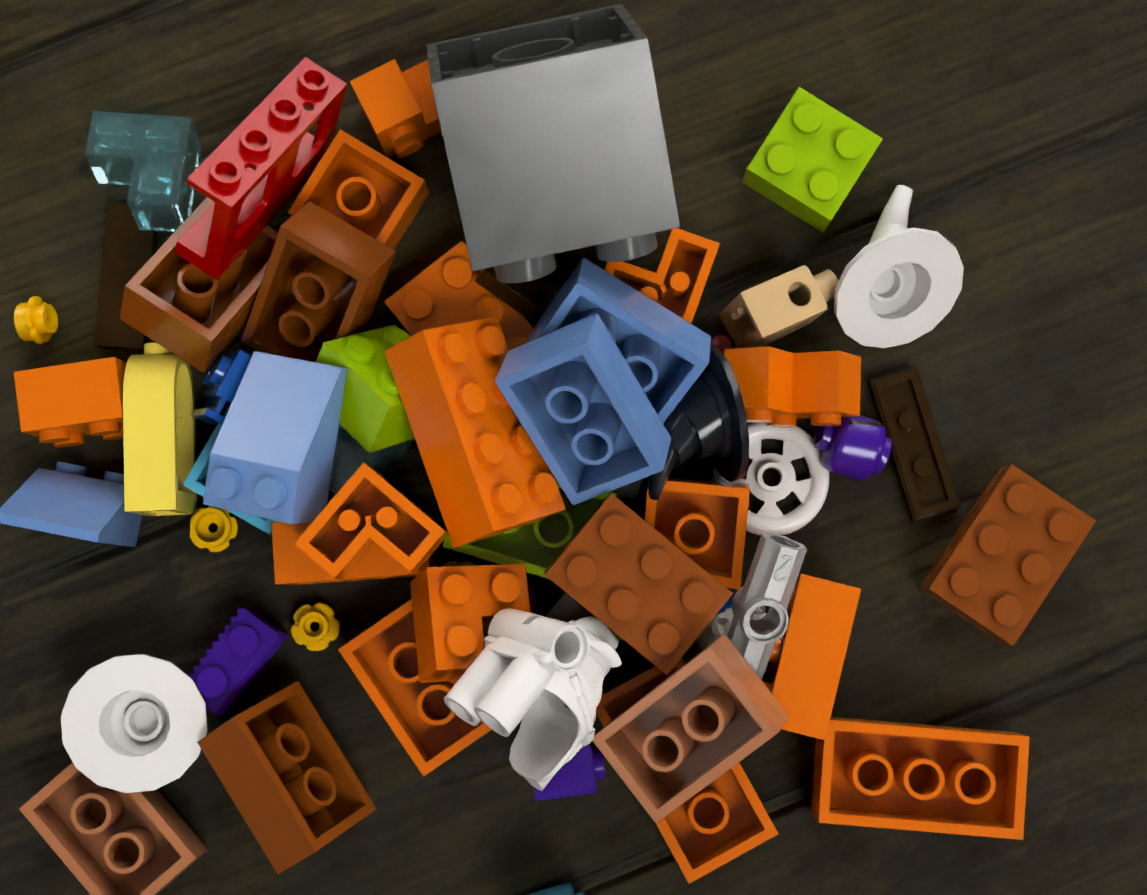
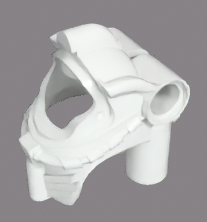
[444,608,622,791]

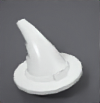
[834,185,964,348]
[61,654,208,793]

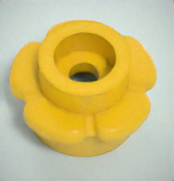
[14,296,58,344]
[190,506,238,552]
[291,602,340,651]

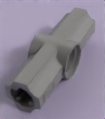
[727,533,807,681]

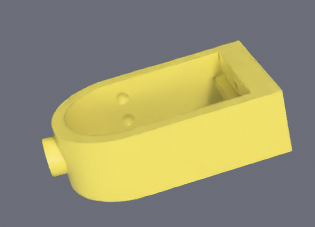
[123,342,197,516]

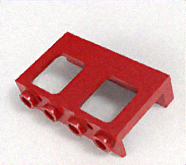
[175,57,347,280]

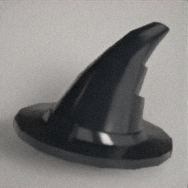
[648,344,749,501]

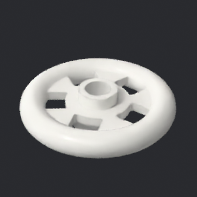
[712,423,829,535]

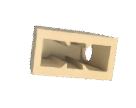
[718,265,839,348]

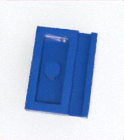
[190,350,252,425]

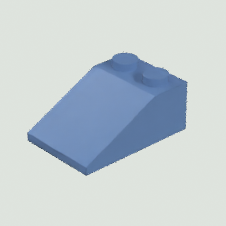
[203,351,347,524]
[0,462,142,547]

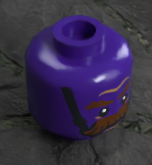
[814,415,892,481]

